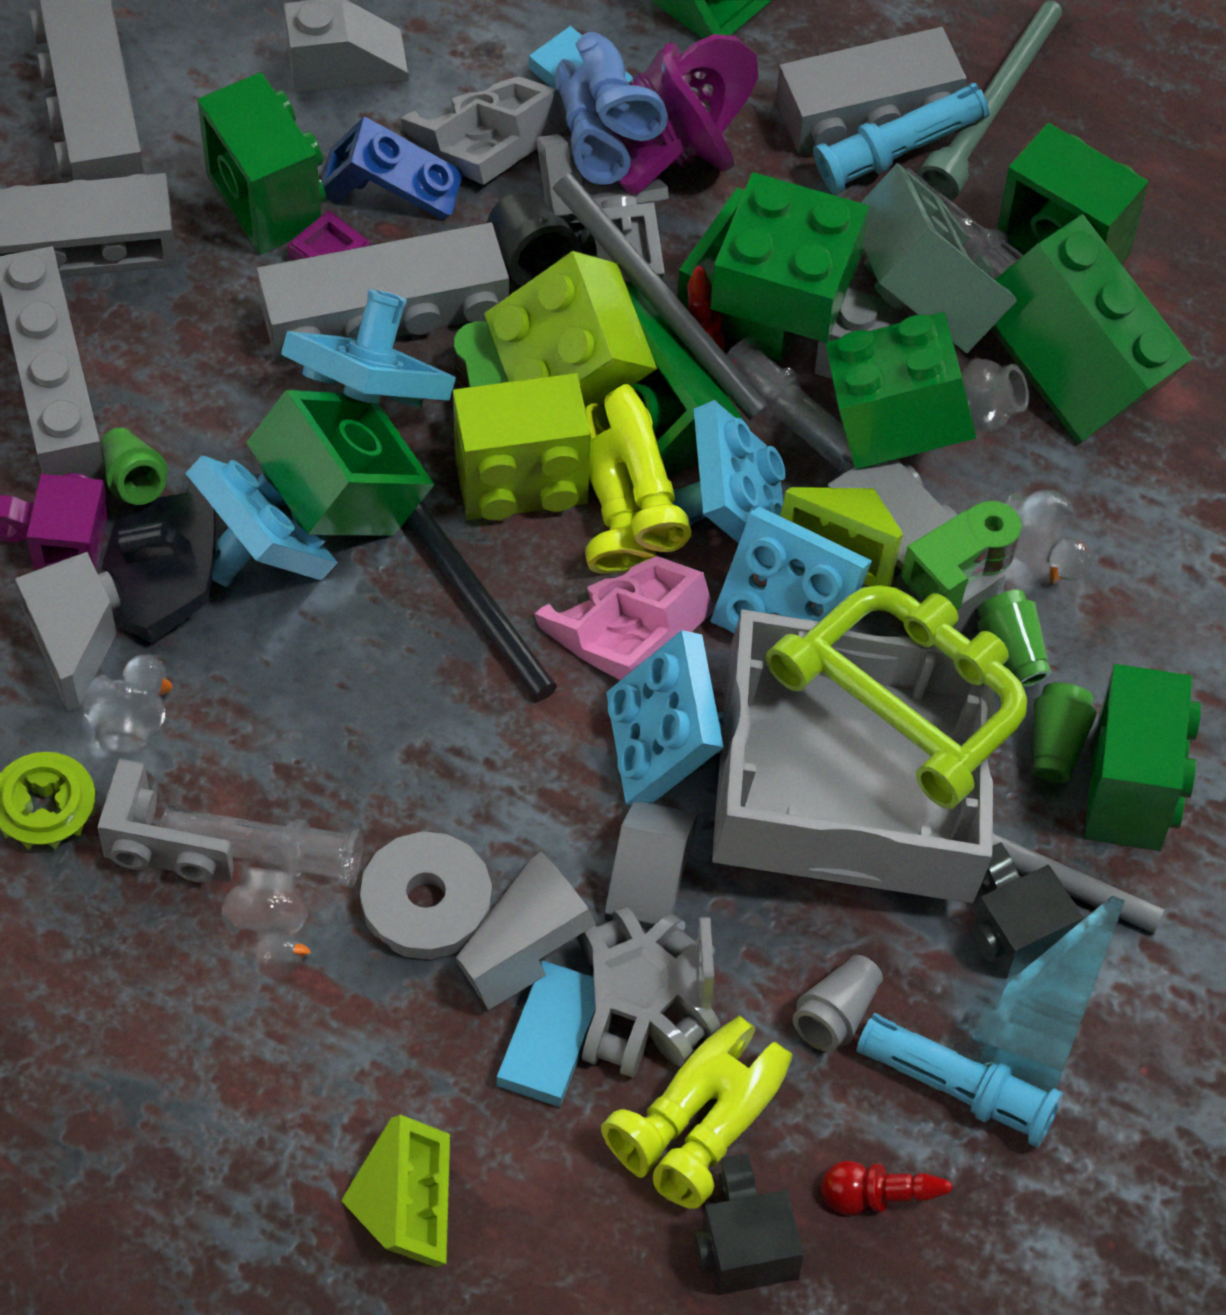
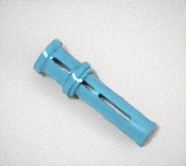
[813,83,989,195]
[856,1013,1064,1148]

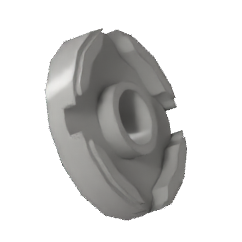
[360,831,492,960]

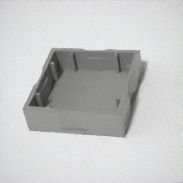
[712,609,994,903]

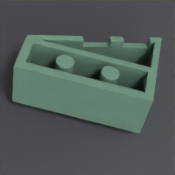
[861,163,1017,353]

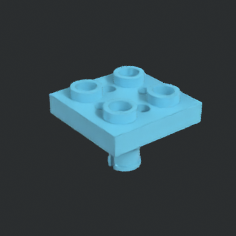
[281,289,456,407]
[672,400,785,543]
[185,455,338,586]
[710,506,872,633]
[606,630,724,805]

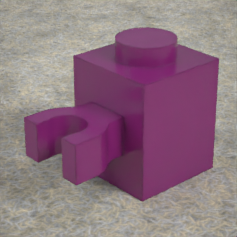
[0,473,109,572]

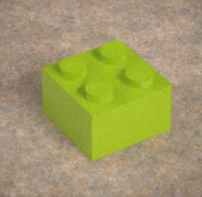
[484,251,657,407]
[453,373,590,521]

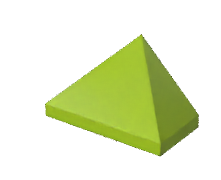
[780,487,903,587]
[341,1114,450,1267]

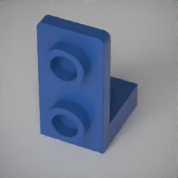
[321,116,462,220]

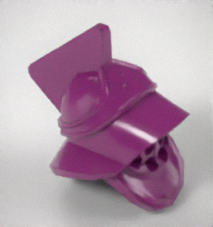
[609,34,758,195]

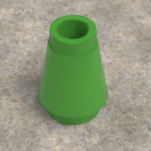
[100,428,168,505]
[977,589,1052,688]
[1032,682,1097,783]

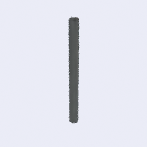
[552,173,768,421]

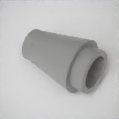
[793,955,883,1052]

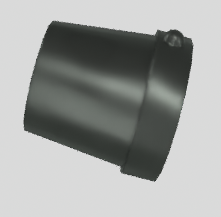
[487,192,579,286]

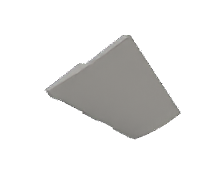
[400,76,566,185]
[455,852,596,1010]

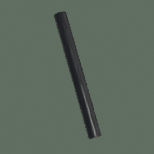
[405,502,557,701]

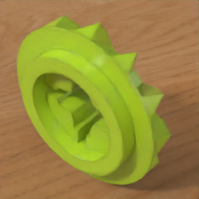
[0,752,95,850]

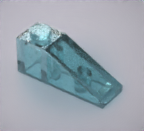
[972,896,1125,1092]

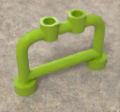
[765,585,1027,809]

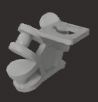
[577,906,721,1078]

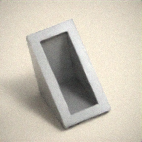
[604,802,698,929]

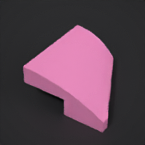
[534,556,714,680]

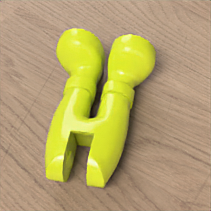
[585,384,691,574]
[601,1015,793,1209]

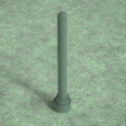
[917,1,1062,201]

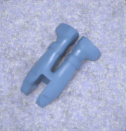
[555,31,668,185]

